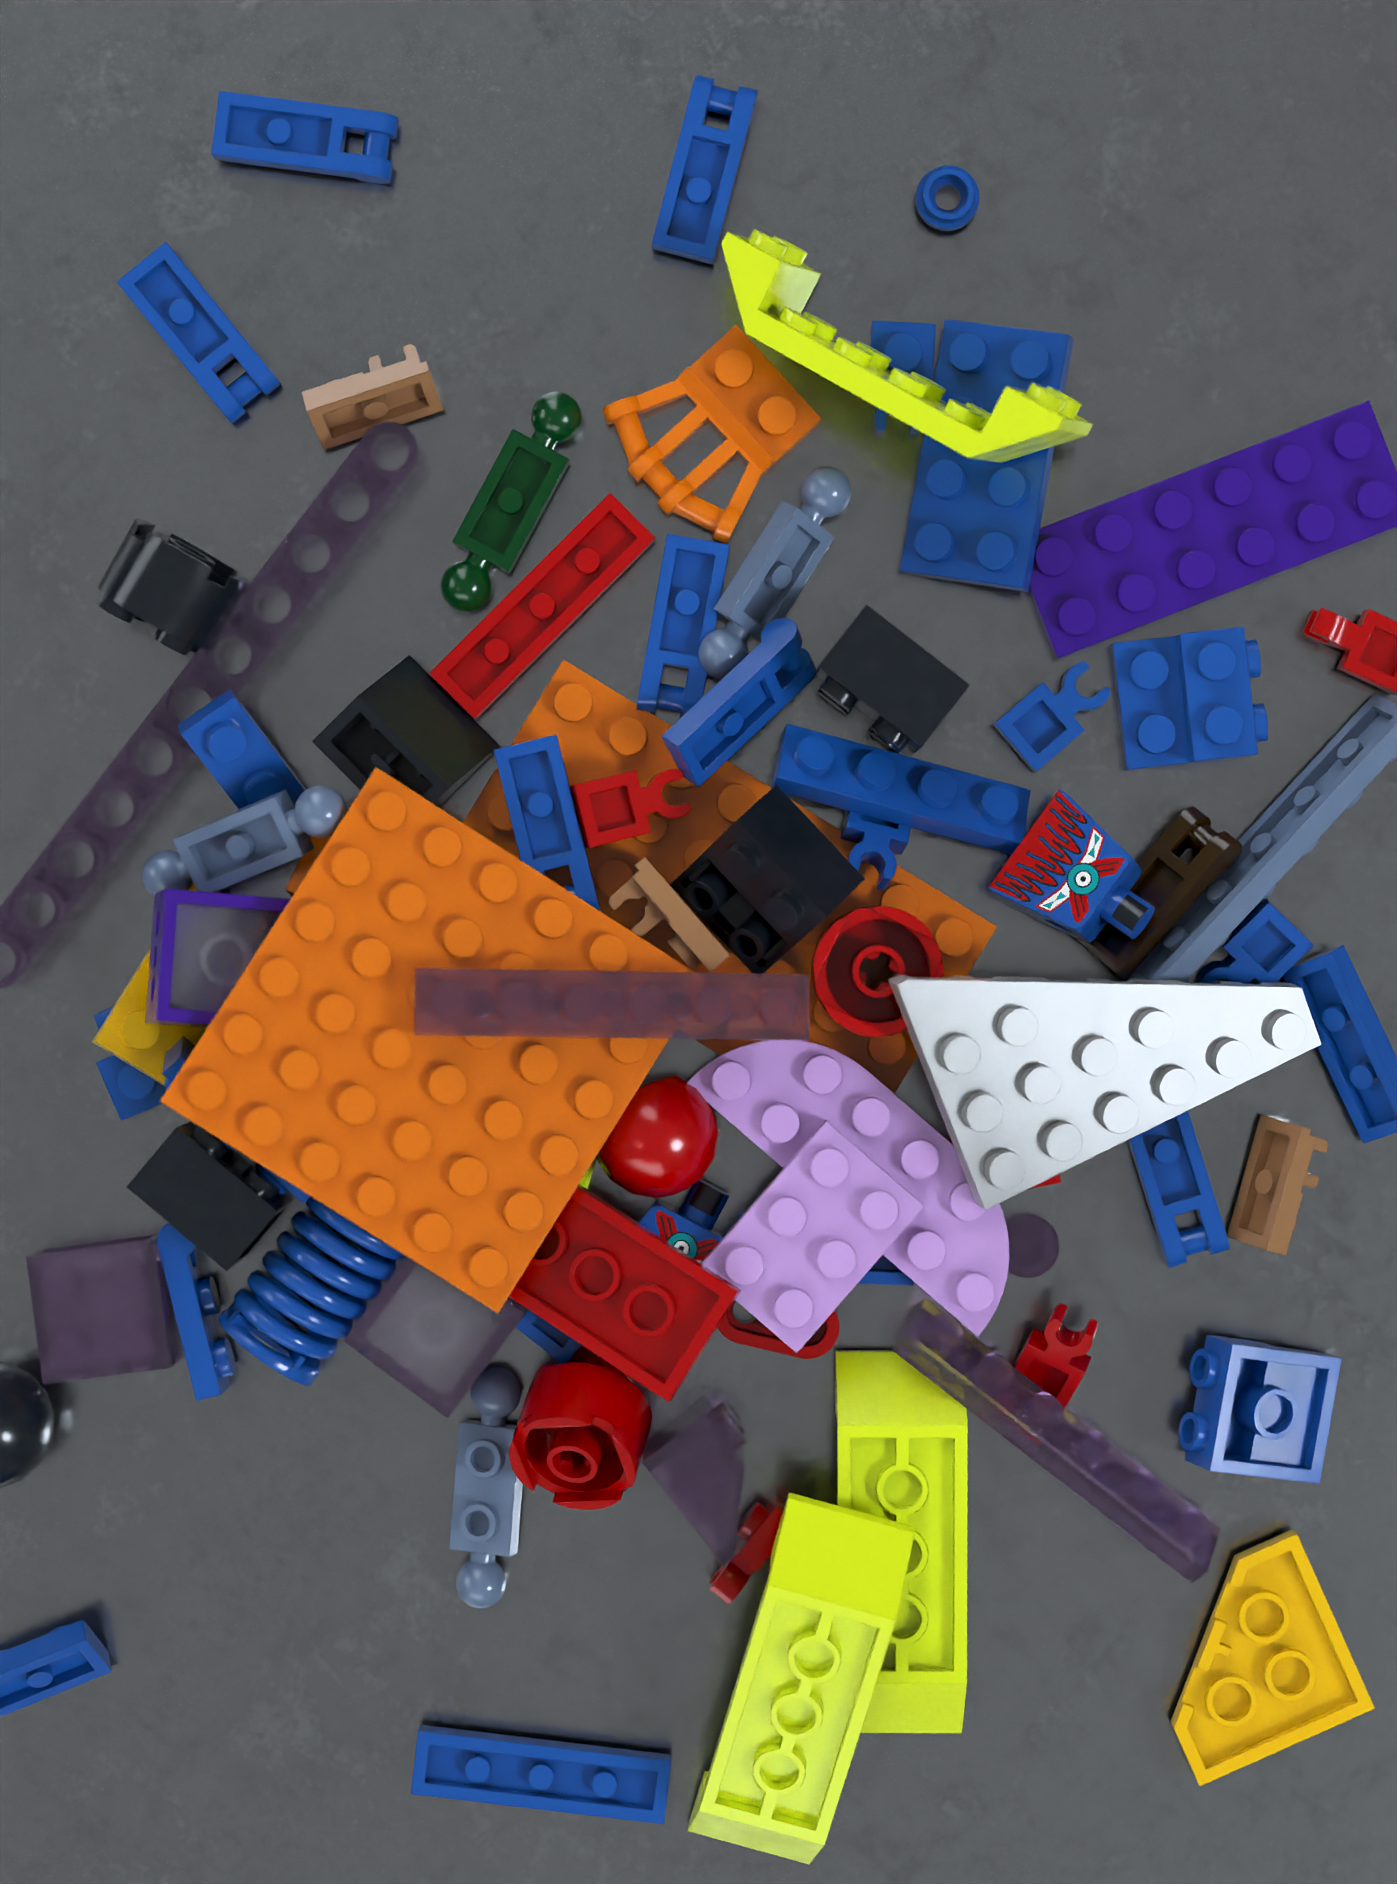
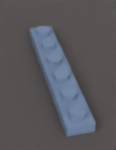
[1120,693,1397,983]

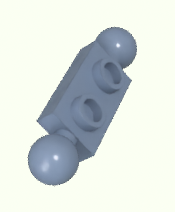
[698,466,851,680]
[142,785,347,897]
[449,1367,523,1609]

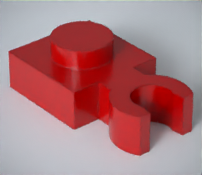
[570,769,692,849]
[1004,1303,1098,1415]
[709,1495,786,1605]

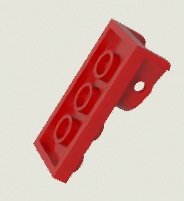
[509,1184,741,1402]

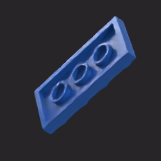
[900,319,1074,592]

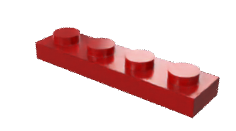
[429,493,656,720]

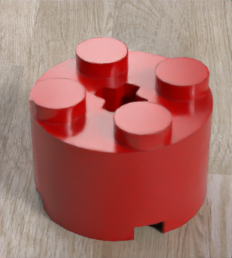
[811,906,944,1037]
[509,1361,652,1510]

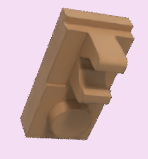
[301,344,444,450]
[608,857,730,972]
[1227,1115,1328,1255]

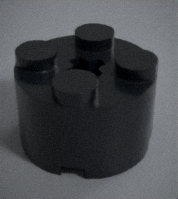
[97,518,249,656]

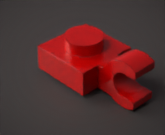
[1302,608,1397,695]

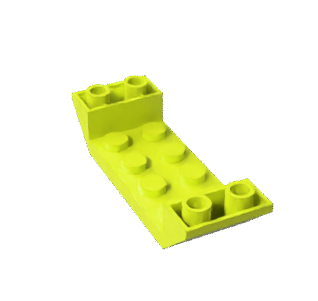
[721,229,1094,463]
[835,1350,968,1733]
[687,1492,915,1865]

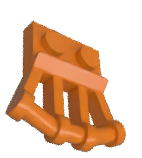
[602,325,822,544]

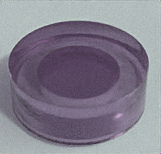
[1005,1212,1060,1278]

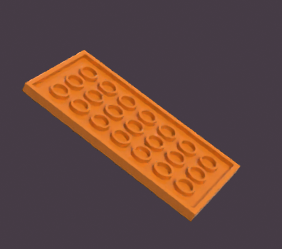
[463,659,997,1094]

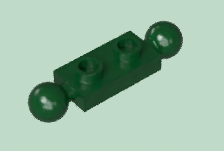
[440,392,582,612]

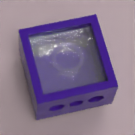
[145,888,290,1028]

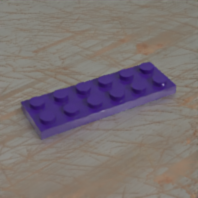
[1029,400,1397,660]

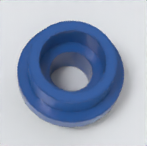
[915,165,980,231]

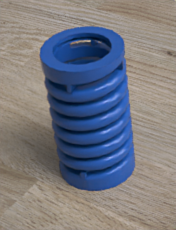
[218,1197,406,1386]

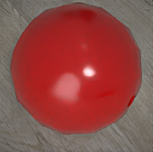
[596,1075,719,1198]

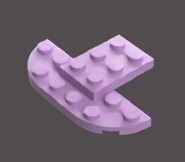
[687,1039,1009,1353]

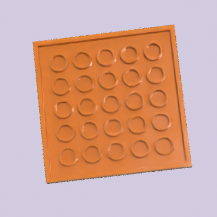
[160,767,706,1313]

